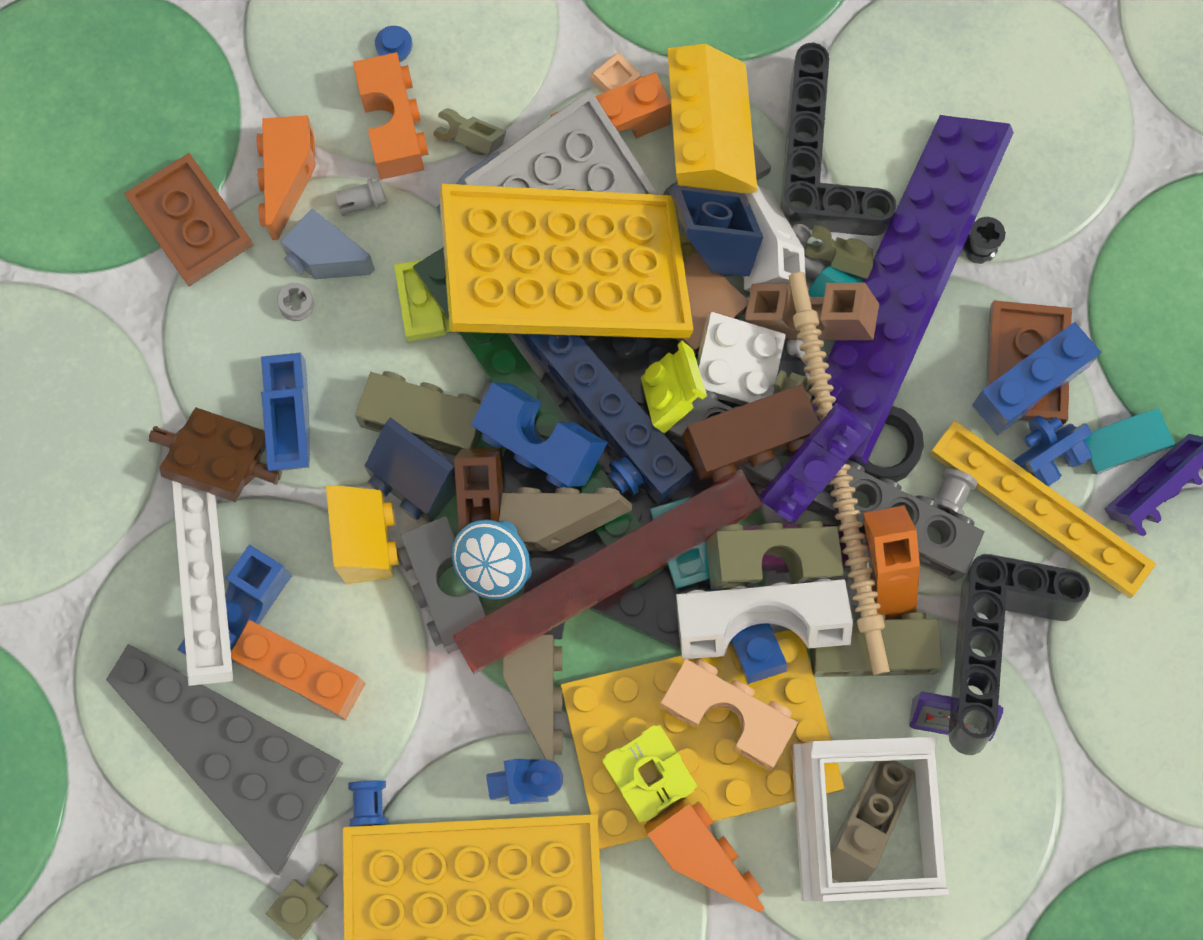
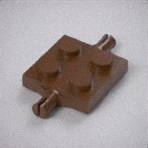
[149,407,282,502]

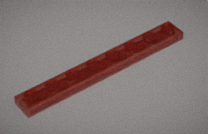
[452,470,763,674]

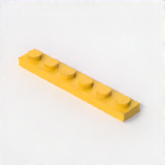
[929,420,1156,599]

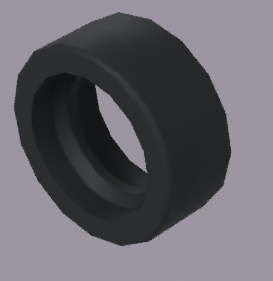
[858,406,924,482]

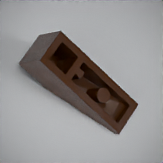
[454,448,504,532]

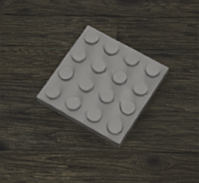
[461,90,659,195]

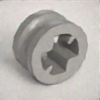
[277,283,314,321]

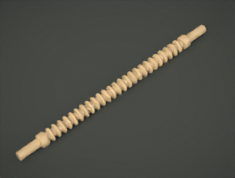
[788,272,890,675]

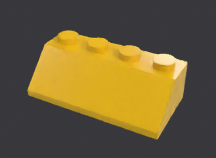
[667,44,758,194]

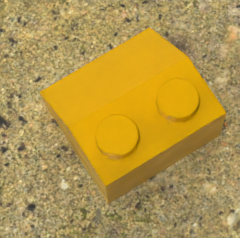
[326,485,400,584]

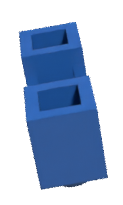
[972,322,1101,436]
[471,382,608,488]
[177,544,292,664]

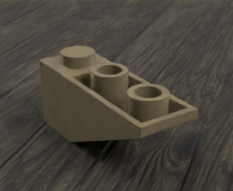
[499,487,632,552]
[503,635,563,762]
[830,760,915,882]

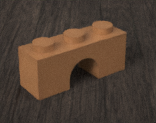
[745,283,879,340]

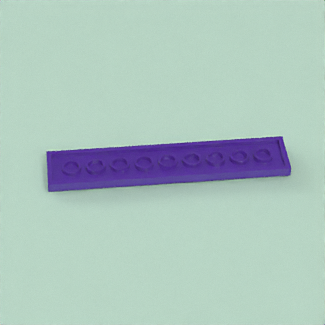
[810,115,1014,465]

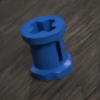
[348,780,387,826]

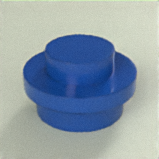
[375,26,413,62]
[607,457,644,496]

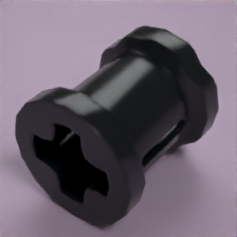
[963,217,1006,264]

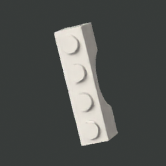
[676,579,853,660]

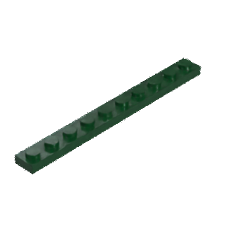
[413,248,668,589]

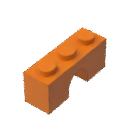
[353,52,429,180]
[550,72,671,138]
[231,620,366,720]

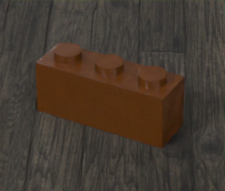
[682,384,819,482]

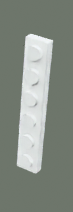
[172,481,233,686]

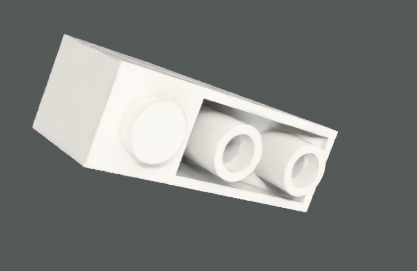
[743,185,806,292]

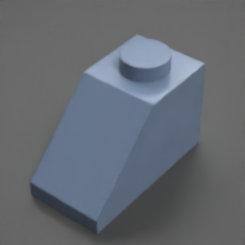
[280,209,375,279]

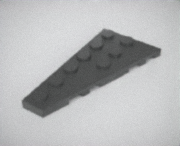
[106,644,343,875]

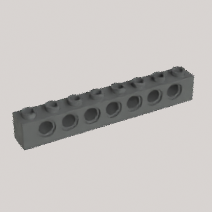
[666,389,985,581]

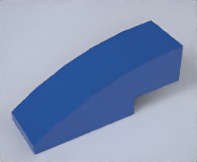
[261,352,310,472]

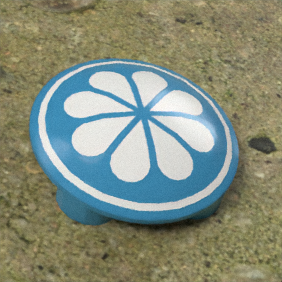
[452,520,532,599]

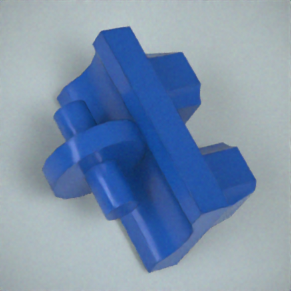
[1012,415,1092,486]
[486,759,563,804]

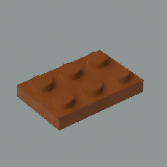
[124,153,254,287]
[986,300,1072,424]

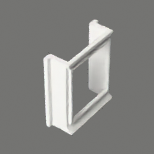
[791,736,949,902]

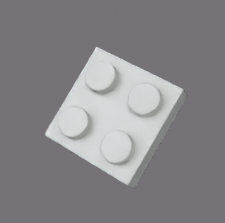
[697,312,786,406]

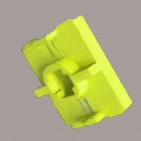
[602,724,698,823]

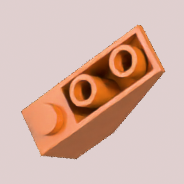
[256,115,316,240]
[863,505,920,620]
[644,797,765,913]

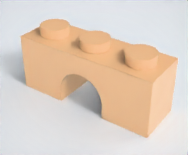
[660,659,798,772]

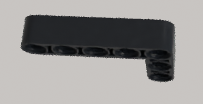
[780,42,896,236]
[948,554,1091,755]

